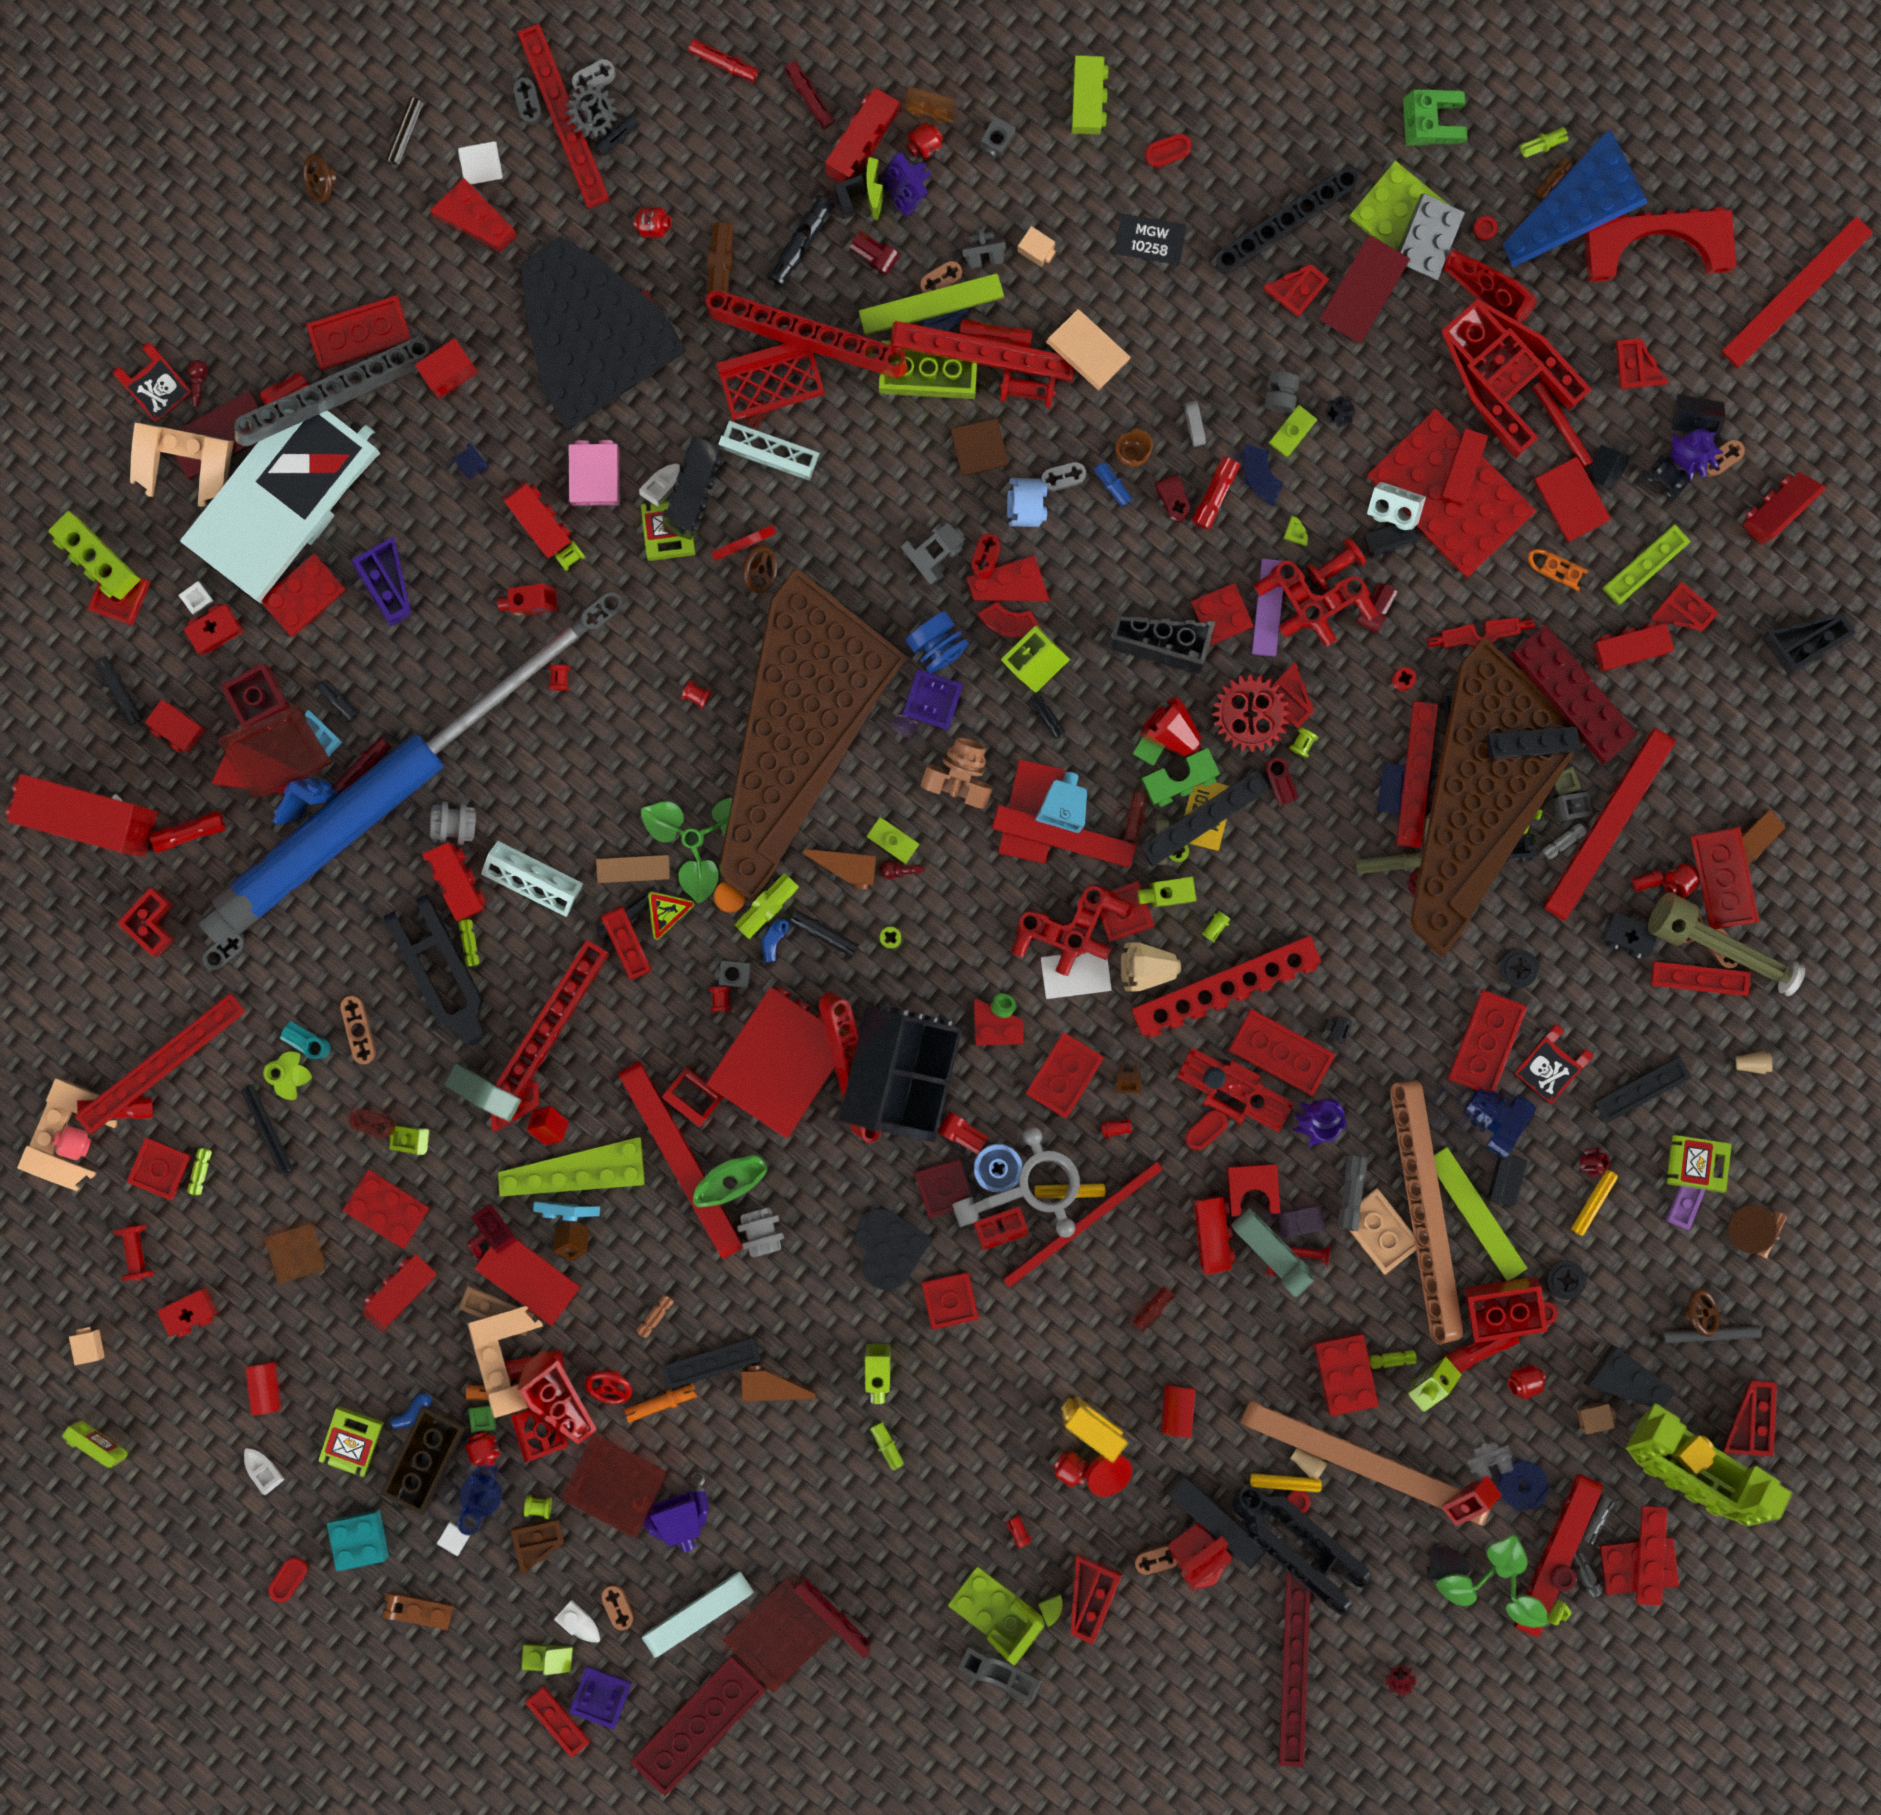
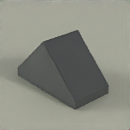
[1551,791,1594,823]

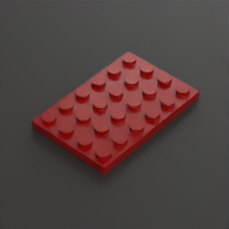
[1366,409,1536,579]

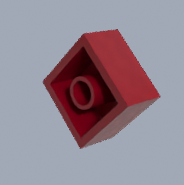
[221,663,292,731]

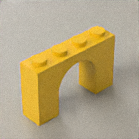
[1061,1395,1128,1462]

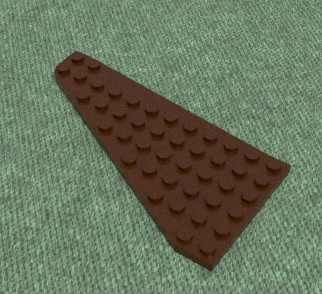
[719,568,907,902]
[1410,637,1584,957]

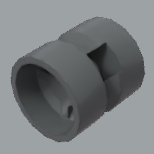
[1264,372,1300,412]

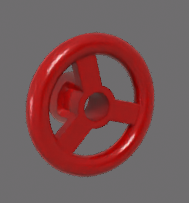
[585,1369,632,1404]

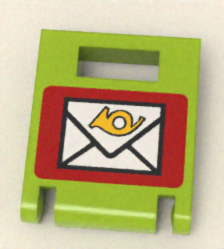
[641,500,696,561]
[1667,1135,1732,1193]
[319,1406,384,1477]
[62,1420,128,1468]

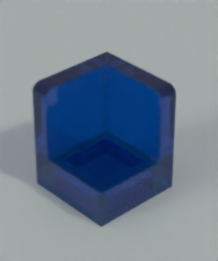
[454,443,488,480]

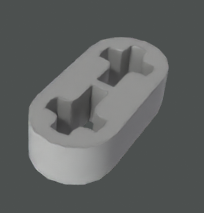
[572,60,616,91]
[1184,400,1206,447]
[1041,462,1086,492]

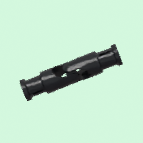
[767,195,835,287]

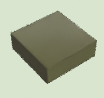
[1553,766,1581,797]

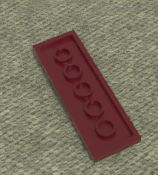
[1510,624,1638,765]
[630,1655,767,1796]

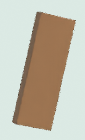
[596,855,670,883]
[458,1286,535,1336]

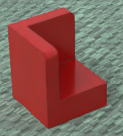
[527,1106,569,1145]

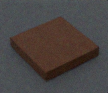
[951,418,1009,477]

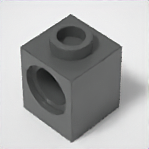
[980,116,1016,159]
[715,961,751,988]

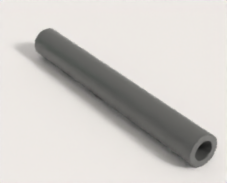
[1662,1326,1762,1343]

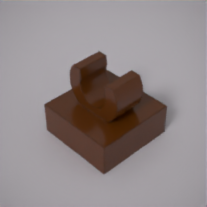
[1116,1065,1141,1093]

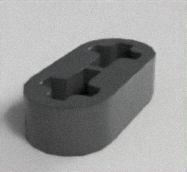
[513,78,542,125]

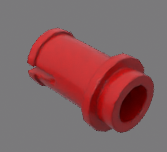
[1631,869,1664,893]
[1101,1118,1132,1139]
[1005,1515,1032,1548]

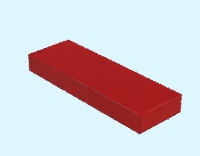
[1441,429,1488,505]
[600,905,652,980]
[525,1685,591,1758]

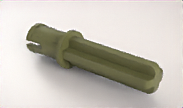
[1356,852,1423,874]

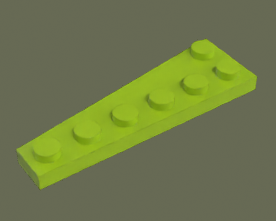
[498,1137,645,1196]

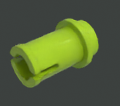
[1201,911,1230,943]

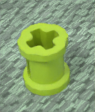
[554,540,585,571]
[1288,727,1319,759]
[880,927,901,948]
[524,1495,552,1519]

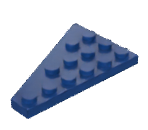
[1503,130,1647,267]

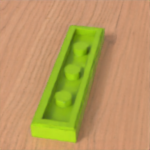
[1602,524,1691,606]

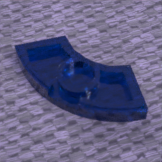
[1243,444,1283,506]

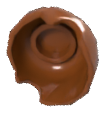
[1115,428,1153,467]

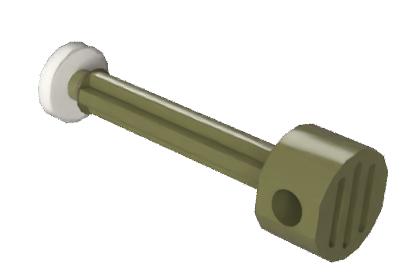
[1648,892,1806,996]

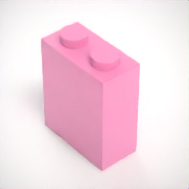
[569,440,620,506]

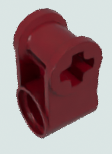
[1154,473,1190,522]

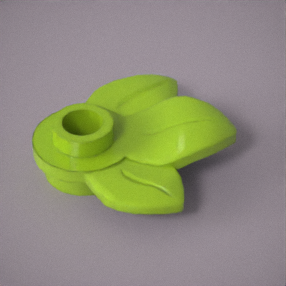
[263,1052,312,1100]

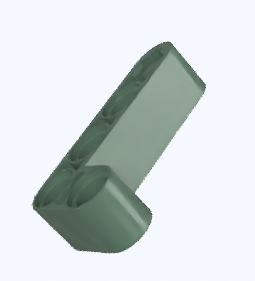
[444,1063,521,1121]
[1231,1208,1315,1297]

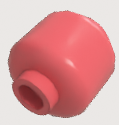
[52,1125,91,1160]

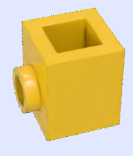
[1672,1435,1717,1474]

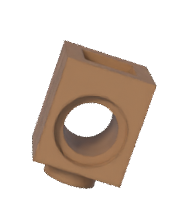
[1576,1401,1616,1435]

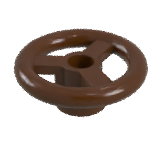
[303,154,336,203]
[742,545,778,593]
[1685,1289,1720,1337]

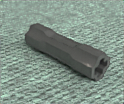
[1337,1156,1368,1231]

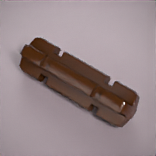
[1534,157,1573,200]

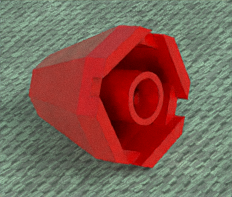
[1140,697,1202,757]

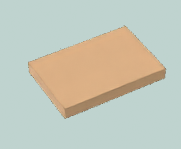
[1046,309,1131,390]
[1350,1188,1416,1275]

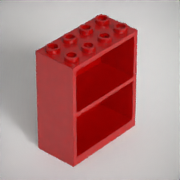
[6,774,159,857]
[706,986,835,1138]

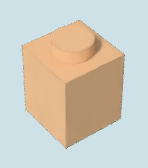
[1017,226,1056,267]
[69,1327,105,1365]

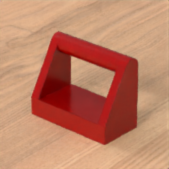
[662,1067,724,1127]

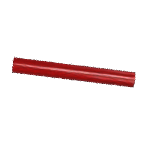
[1532,381,1593,468]

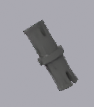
[1582,1495,1616,1545]

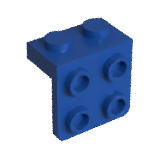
[273,778,339,825]

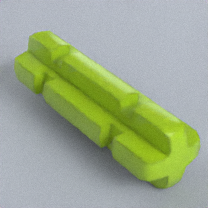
[458,919,479,967]
[187,1148,212,1195]
[1369,1350,1417,1369]

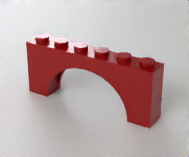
[1584,207,1736,282]

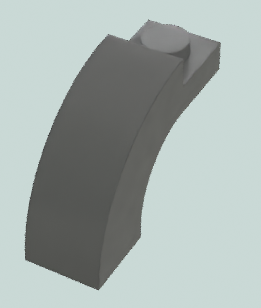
[958,1647,1043,1703]

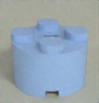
[1007,478,1047,527]
[974,1143,1022,1193]

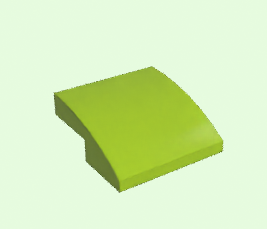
[867,157,883,220]

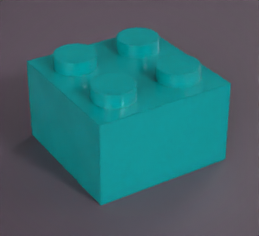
[327,1509,389,1572]

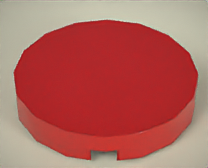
[1085,1453,1132,1497]

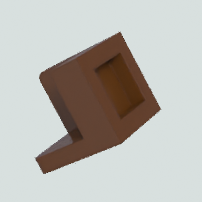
[553,1221,589,1261]

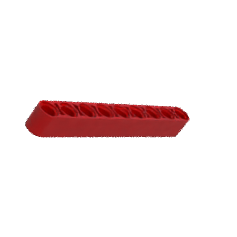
[706,290,908,378]
[1543,727,1676,921]
[618,1060,743,1259]

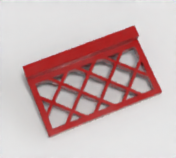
[716,343,825,421]

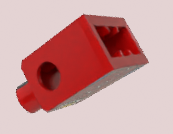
[497,583,558,616]

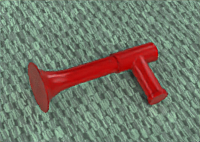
[1266,1243,1331,1276]

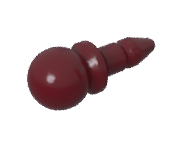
[188,360,208,407]
[880,861,925,880]

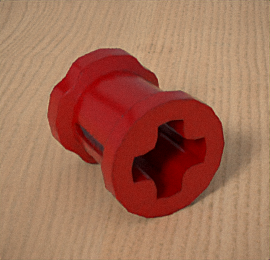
[548,665,570,691]
[1391,667,1416,691]
[681,680,712,710]
[709,986,732,1012]

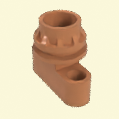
[920,737,993,809]

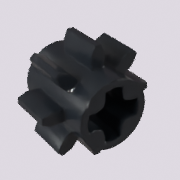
[1325,396,1356,427]

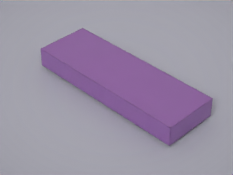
[1665,1163,1717,1230]

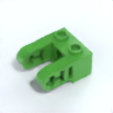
[1403,90,1468,146]

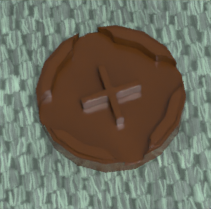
[1728,1205,1778,1254]

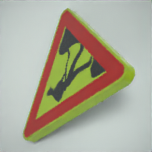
[648,891,694,940]

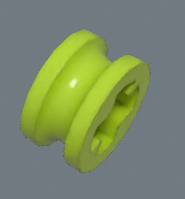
[1169,845,1189,862]

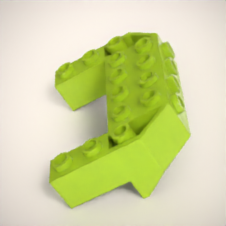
[1626,1403,1792,1527]

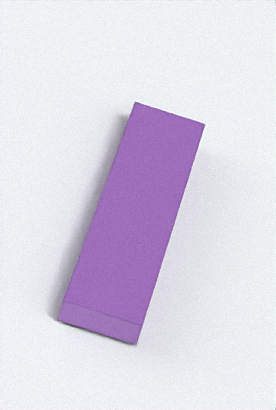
[1251,559,1286,657]

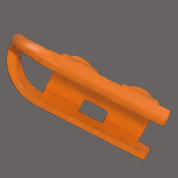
[1528,549,1588,591]

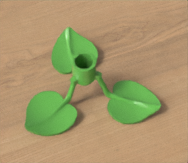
[641,798,732,903]
[1436,1534,1549,1627]

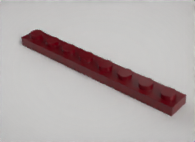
[1279,1571,1311,1767]

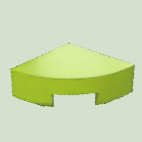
[1283,516,1308,547]
[1038,1594,1063,1627]
[1547,1600,1571,1626]

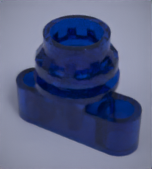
[1463,1087,1537,1160]
[457,1463,502,1536]

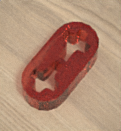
[349,1109,395,1139]

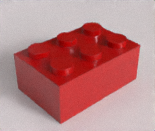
[1313,1332,1379,1416]

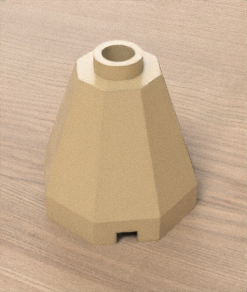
[1121,943,1181,991]

